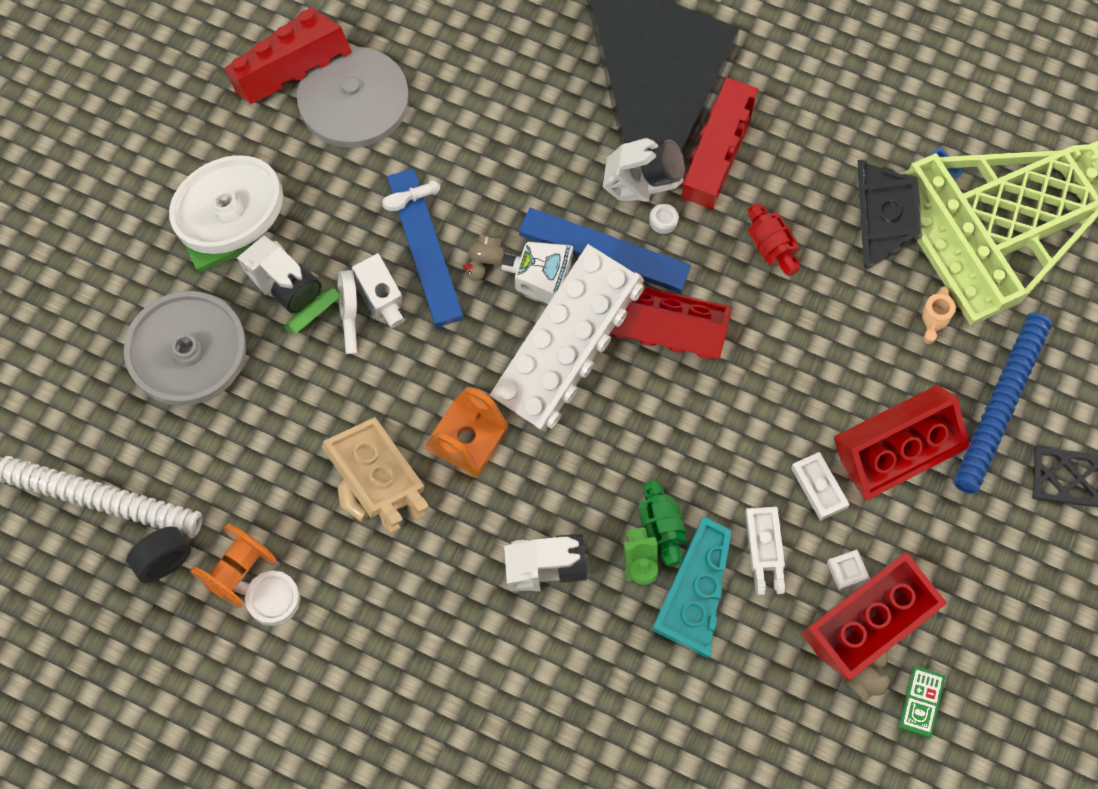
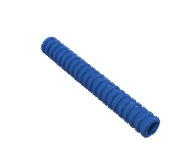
[952,313,1053,494]

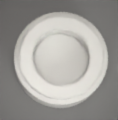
[649,204,679,234]

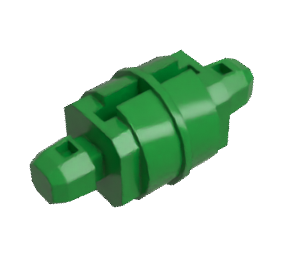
[638,480,687,567]

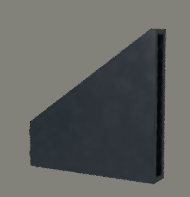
[587,0,740,156]

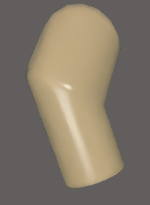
[338,480,369,522]

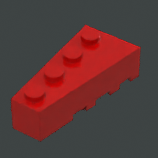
[223,7,352,105]
[679,77,759,210]

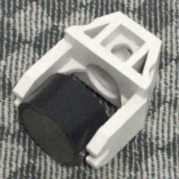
[603,138,685,202]
[237,235,321,314]
[504,534,587,591]

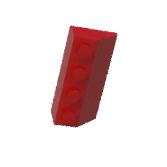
[610,286,732,360]
[834,385,969,501]
[800,552,947,681]

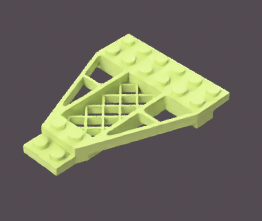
[900,141,1098,326]

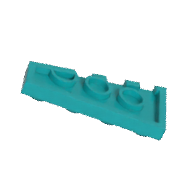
[650,517,732,658]

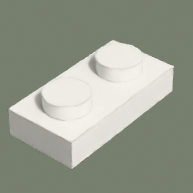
[791,452,850,521]

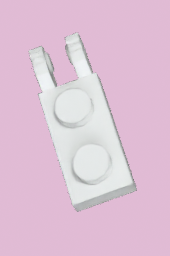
[745,507,785,595]

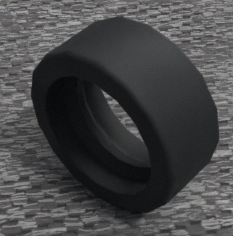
[126,526,192,583]

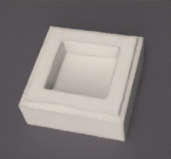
[827,550,870,591]

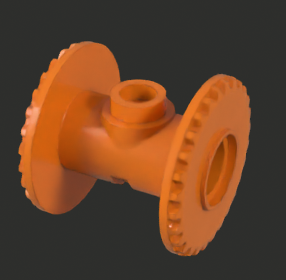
[190,524,276,608]

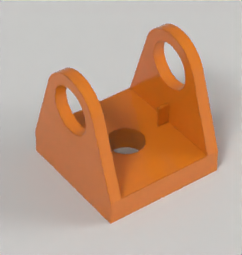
[425,387,509,478]

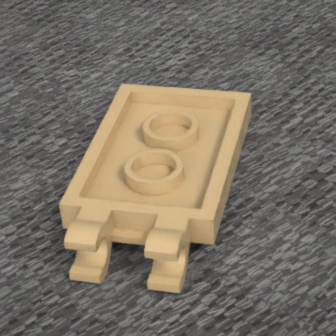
[322,417,429,534]

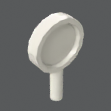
[337,270,358,354]
[233,571,300,626]

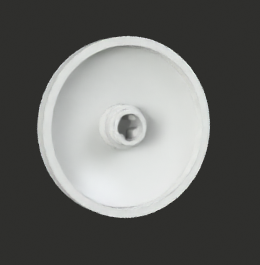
[169,155,283,254]

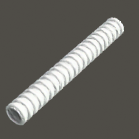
[0,456,202,539]

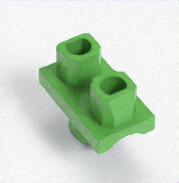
[624,527,658,585]

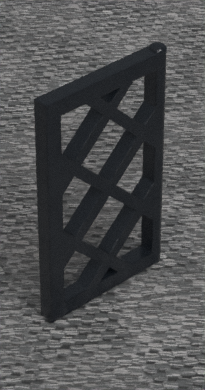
[1032,447,1098,508]

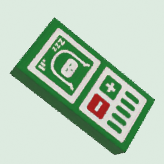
[897,666,946,739]

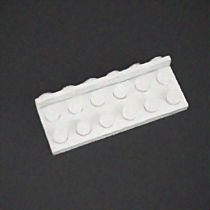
[489,244,644,432]

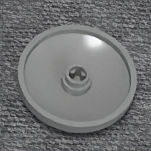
[297,47,409,148]
[124,291,247,406]

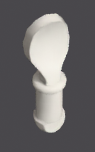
[382,181,440,211]

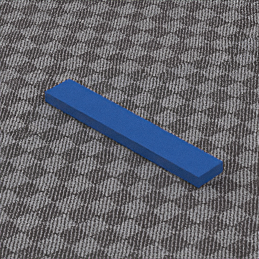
[387,169,464,328]
[519,207,691,294]

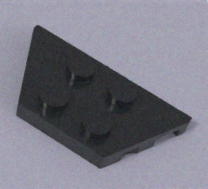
[857,160,923,269]

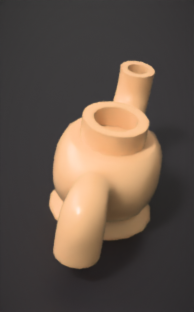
[922,287,956,344]

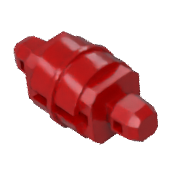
[747,203,800,276]

